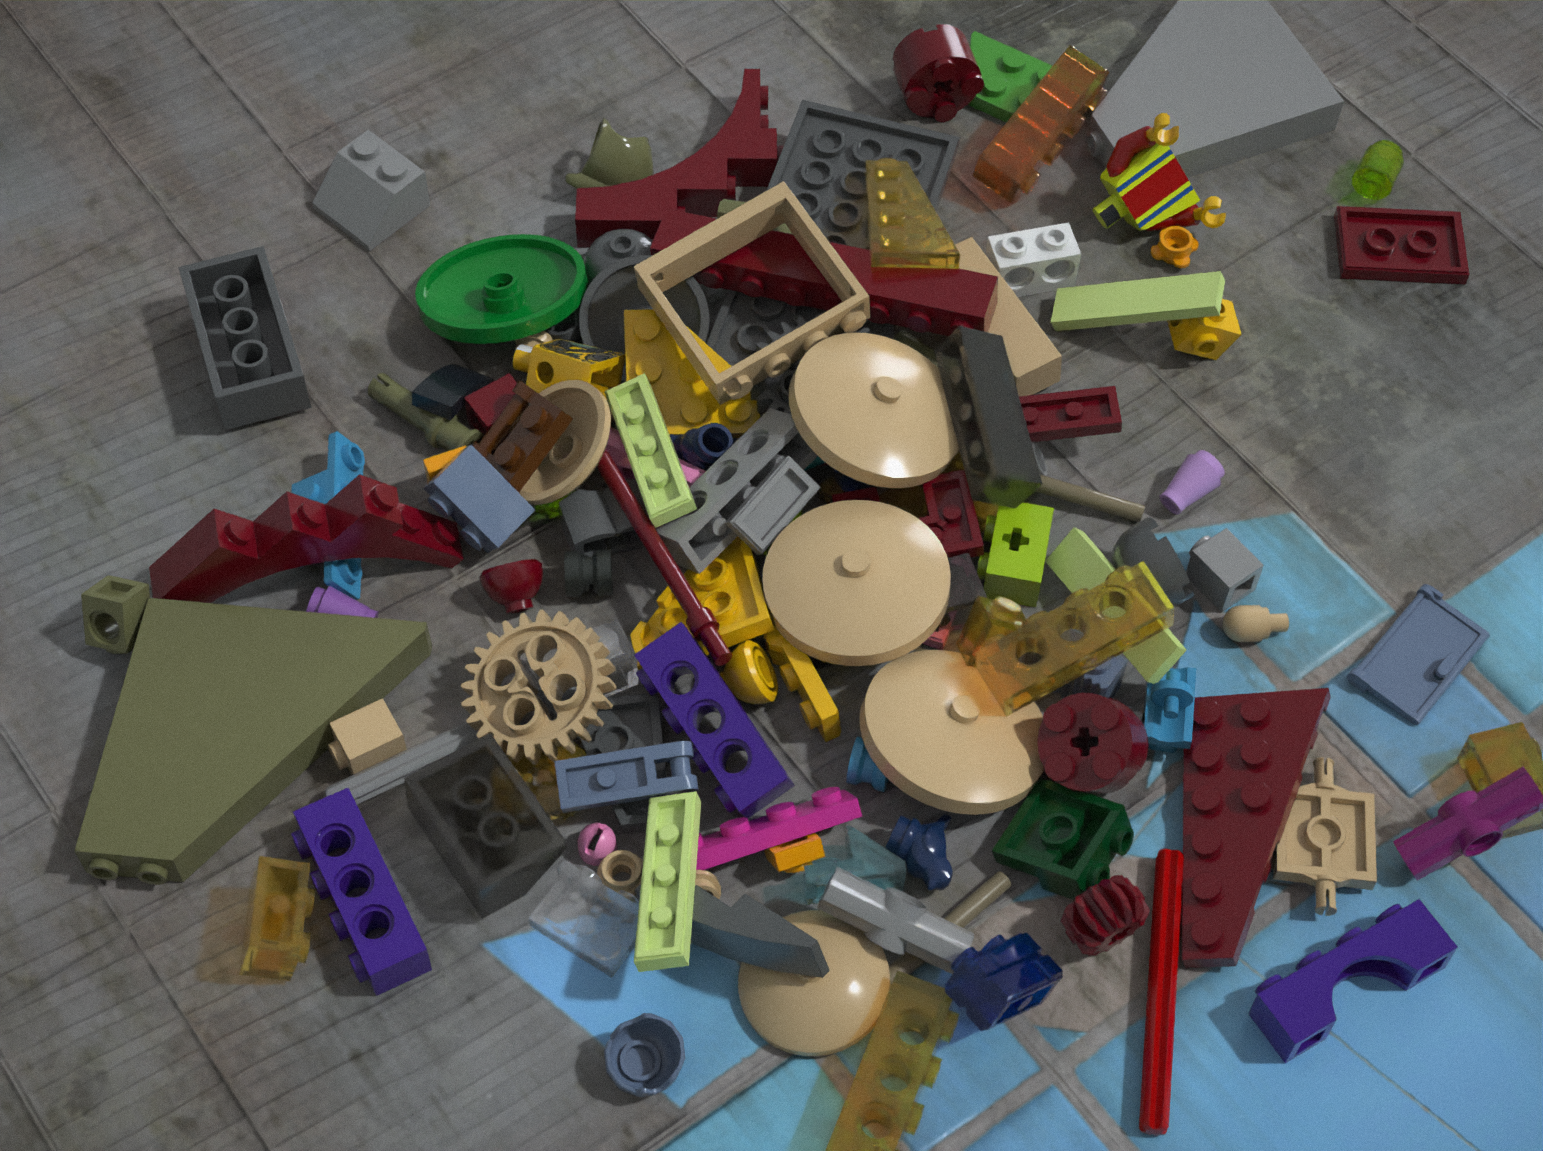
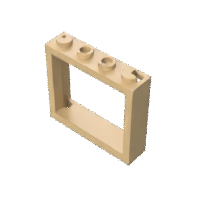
[634,181,870,405]

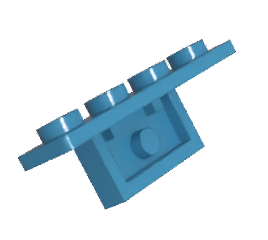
[291,431,365,600]

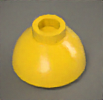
[719,640,778,704]

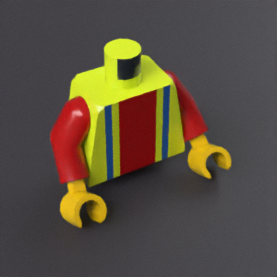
[1092,113,1226,231]

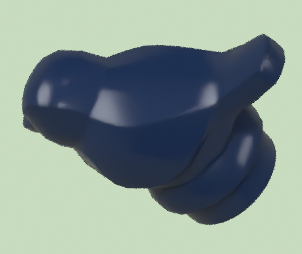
[670,423,733,471]
[884,814,953,891]

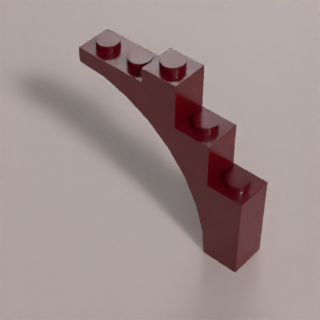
[575,69,784,248]
[149,474,464,603]

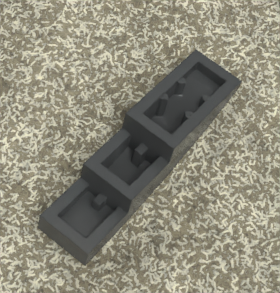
[635,884,830,978]

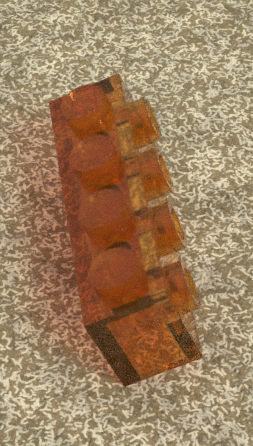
[972,45,1110,204]

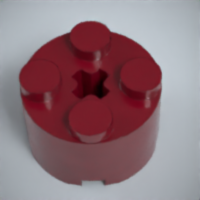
[892,24,984,122]
[1037,693,1148,794]

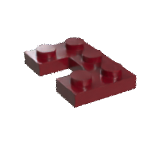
[832,469,984,562]

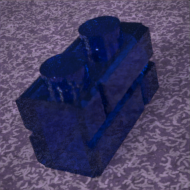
[945,932,1063,1031]

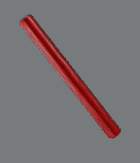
[1139,848,1184,1136]

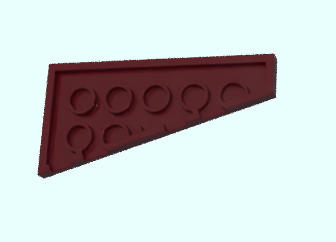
[1182,688,1331,968]

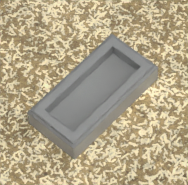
[725,455,820,555]

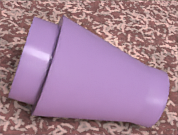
[1160,450,1225,515]

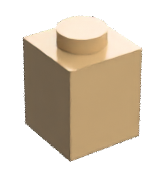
[328,698,407,775]

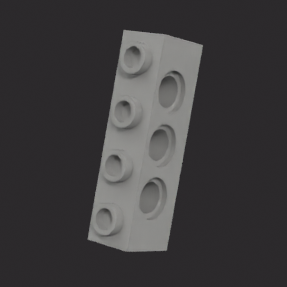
[653,408,818,574]

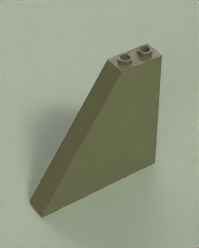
[74,598,432,885]

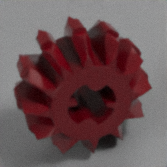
[1060,875,1150,956]

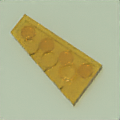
[864,158,960,269]

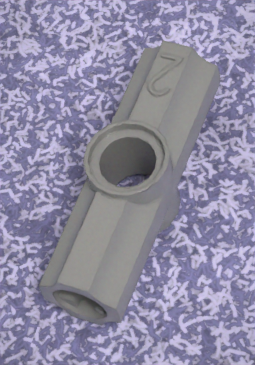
[817,867,974,975]

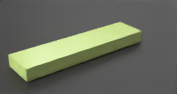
[1050,271,1225,331]
[604,373,697,528]
[1045,527,1187,684]
[634,791,701,972]

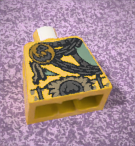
[513,339,625,400]

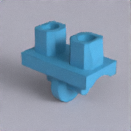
[1143,667,1196,753]

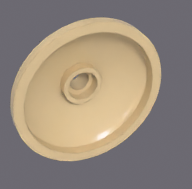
[504,380,611,505]
[738,910,891,1056]

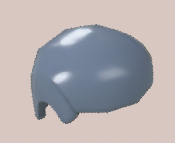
[604,1013,686,1097]

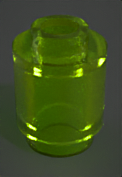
[1352,140,1404,200]

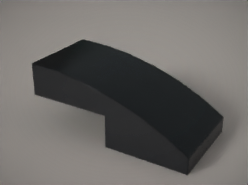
[412,364,494,421]

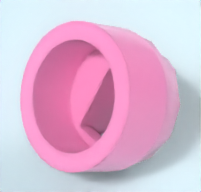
[577,822,617,866]

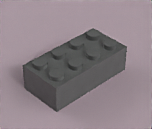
[178,246,311,430]

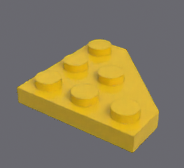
[624,309,760,438]
[630,536,775,670]

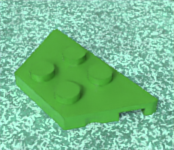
[968,31,1108,136]

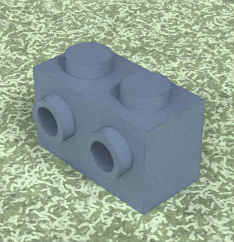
[423,444,535,553]

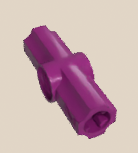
[1393,766,1543,881]

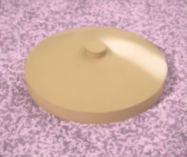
[789,333,965,488]
[762,500,951,666]
[859,650,1044,815]

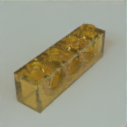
[975,561,1174,717]
[826,971,960,1151]

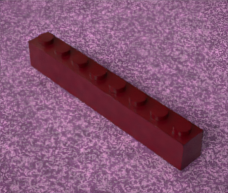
[650,208,998,344]

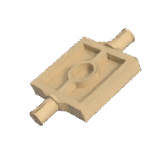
[1273,757,1377,916]

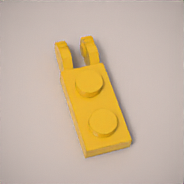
[764,626,841,742]

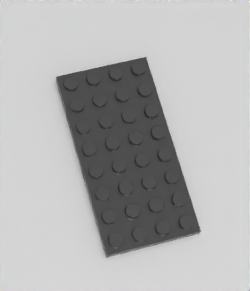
[706,100,960,366]

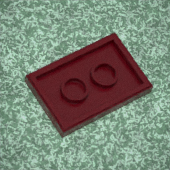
[1334,206,1469,285]

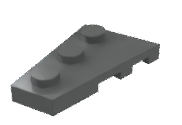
[577,692,667,834]

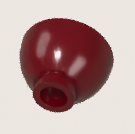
[479,559,543,614]

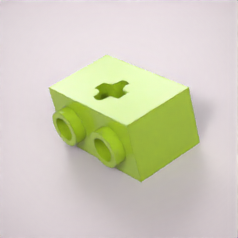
[976,498,1054,607]

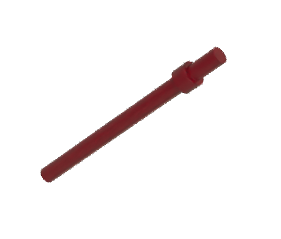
[597,451,733,666]

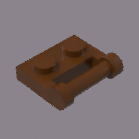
[472,380,573,492]

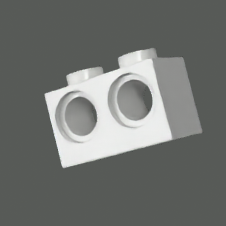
[985,222,1081,297]

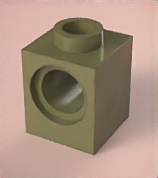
[81,575,150,654]

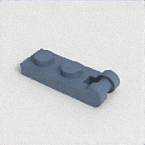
[554,741,699,813]

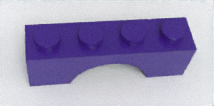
[1248,899,1458,1063]

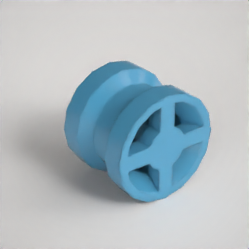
[846,736,889,792]

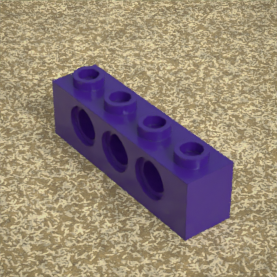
[634,622,795,818]
[291,788,432,996]

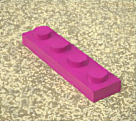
[696,787,862,870]

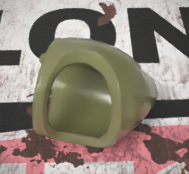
[565,118,654,188]

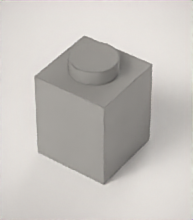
[1186,528,1264,612]

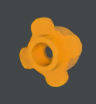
[1150,226,1199,268]

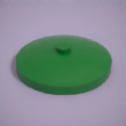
[415,234,588,344]

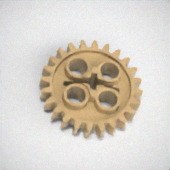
[461,610,617,765]

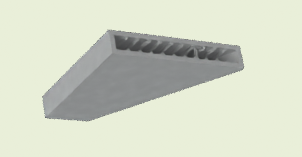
[1085,0,1344,178]

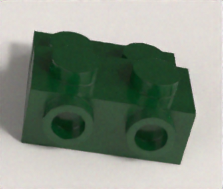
[992,778,1134,900]

